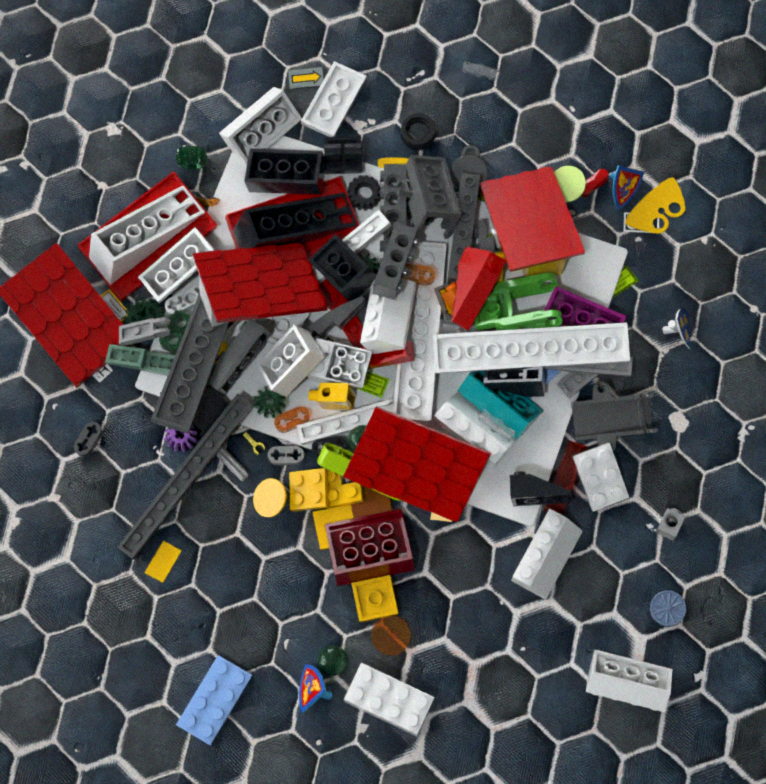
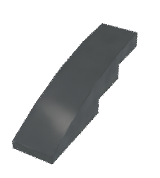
[305,297,367,339]

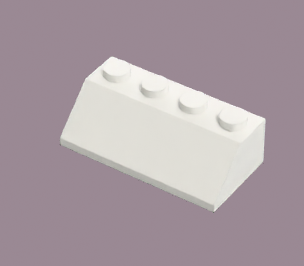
[219,87,302,165]
[138,228,215,303]
[360,276,417,354]
[434,392,518,469]
[511,508,583,600]
[586,649,673,712]

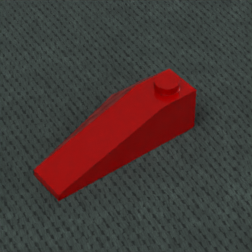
[451,247,506,331]

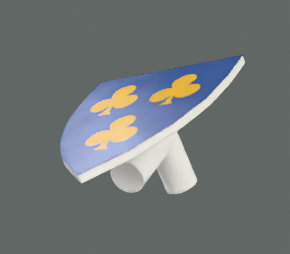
[663,309,691,349]

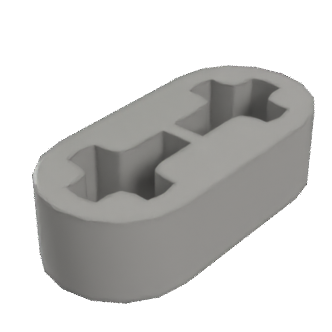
[268,446,305,465]

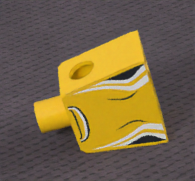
[308,383,356,412]

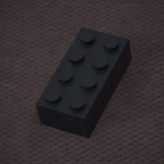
[244,149,327,195]

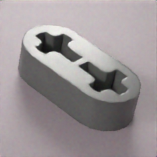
[74,422,102,457]

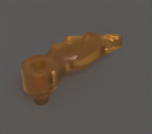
[194,196,219,208]

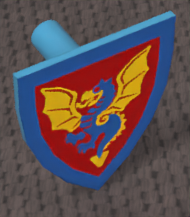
[610,165,644,210]
[299,664,332,714]

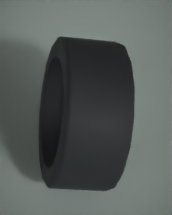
[401,113,436,150]

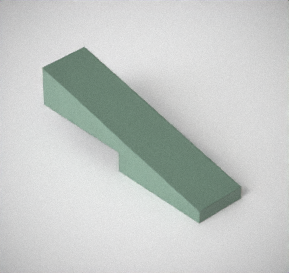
[105,344,175,376]

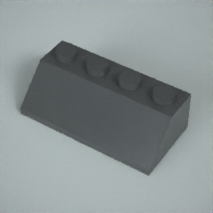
[208,319,271,396]

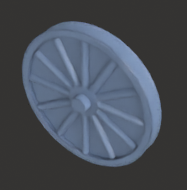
[650,590,686,626]

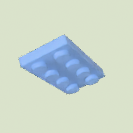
[176,655,253,746]

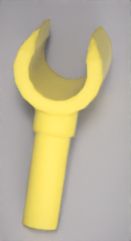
[243,432,265,455]

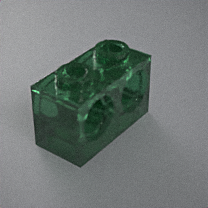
[159,310,190,354]

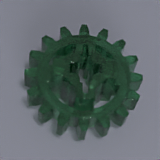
[124,297,166,329]

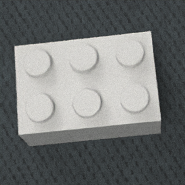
[257,324,325,397]

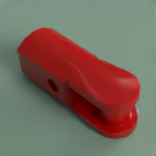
[581,169,608,198]

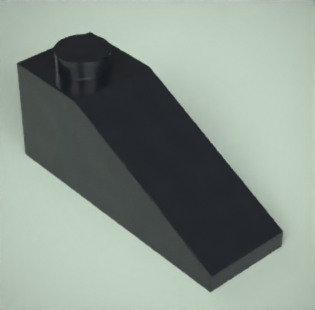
[483,367,545,397]

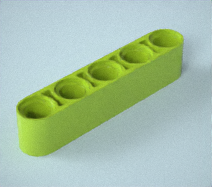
[317,443,402,501]

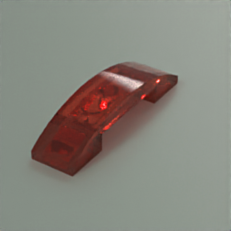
[543,440,587,515]

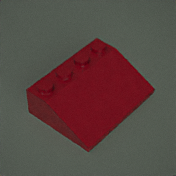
[325,509,414,586]

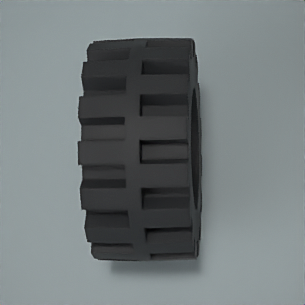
[348,175,380,211]

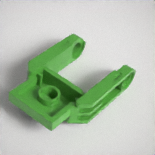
[475,272,563,331]

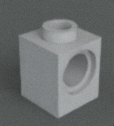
[655,508,685,541]

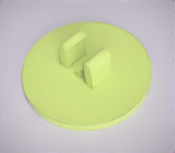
[554,166,586,202]

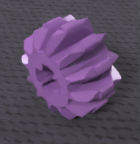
[165,424,198,453]

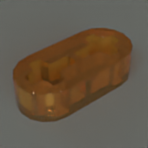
[274,407,310,433]

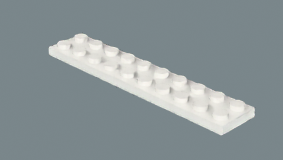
[393,241,447,424]
[433,323,630,374]

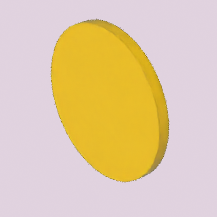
[253,478,287,517]

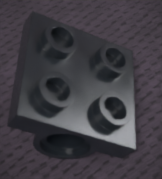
[324,136,362,174]

